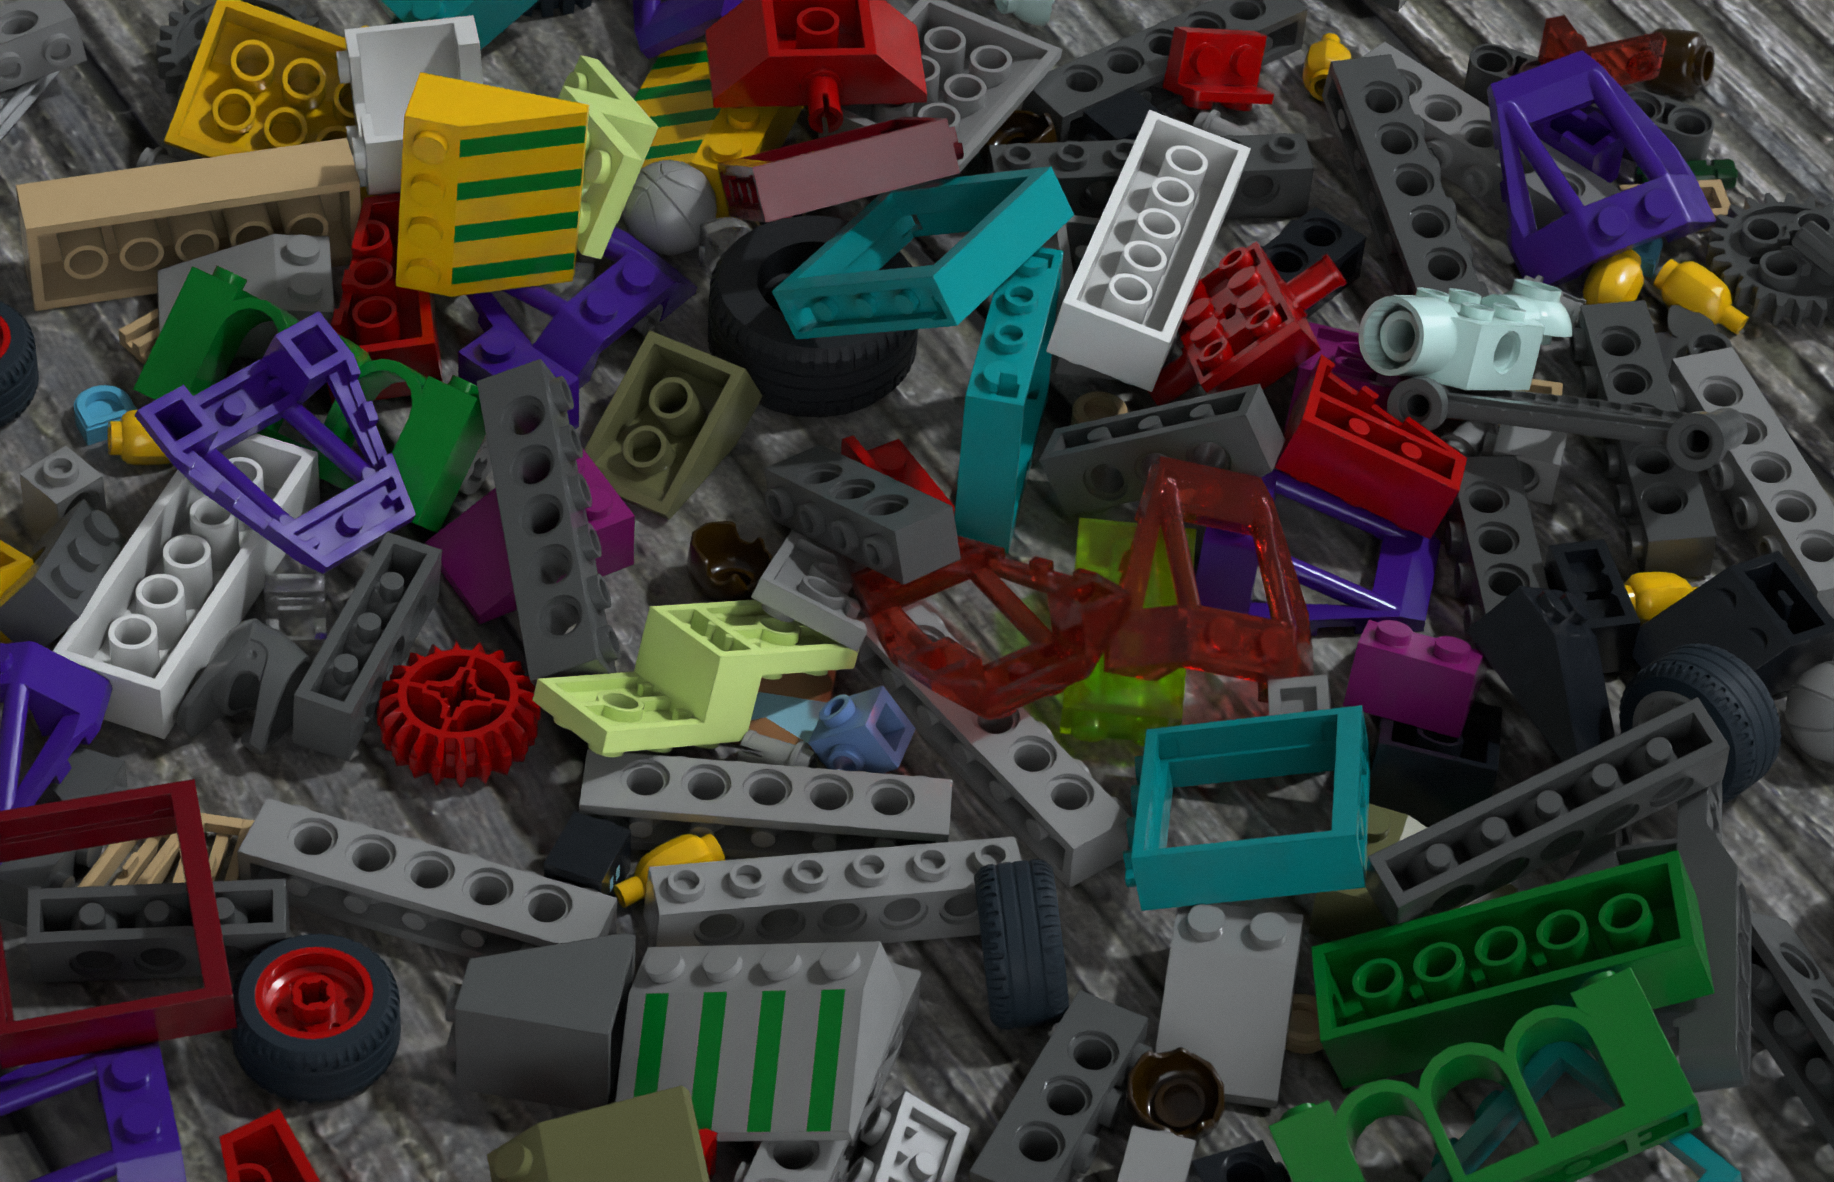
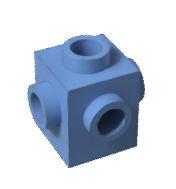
[808,685,916,774]

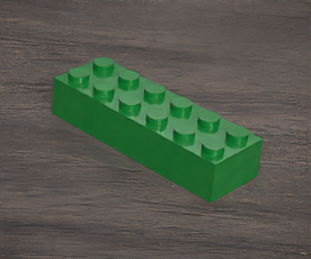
[1311,850,1715,1089]

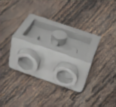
[844,1091,970,1182]

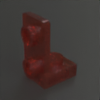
[1538,15,1667,86]

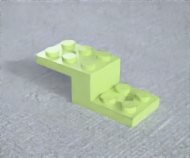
[558,55,658,259]
[532,600,859,757]

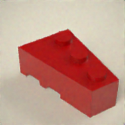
[1275,354,1467,539]

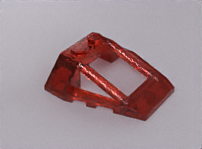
[1104,456,1314,703]
[851,535,1132,720]

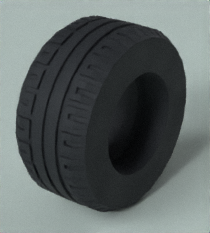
[708,216,919,418]

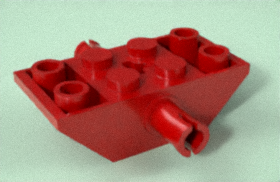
[705,0,927,133]
[1148,241,1347,406]

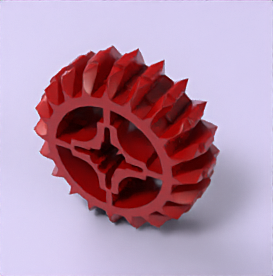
[377,640,540,788]

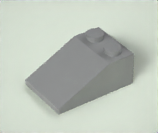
[157,234,334,359]
[1155,903,1304,1109]

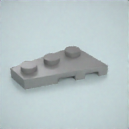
[751,530,867,652]

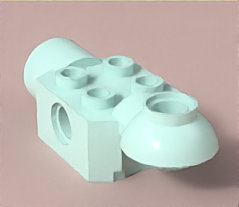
[1359,279,1572,390]

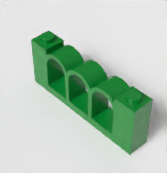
[133,265,486,533]
[1268,967,1703,1182]

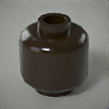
[1634,28,1715,97]

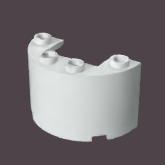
[336,15,483,196]

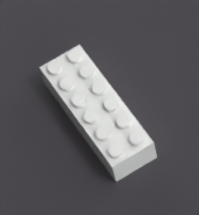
[1046,110,1251,392]
[53,433,320,739]

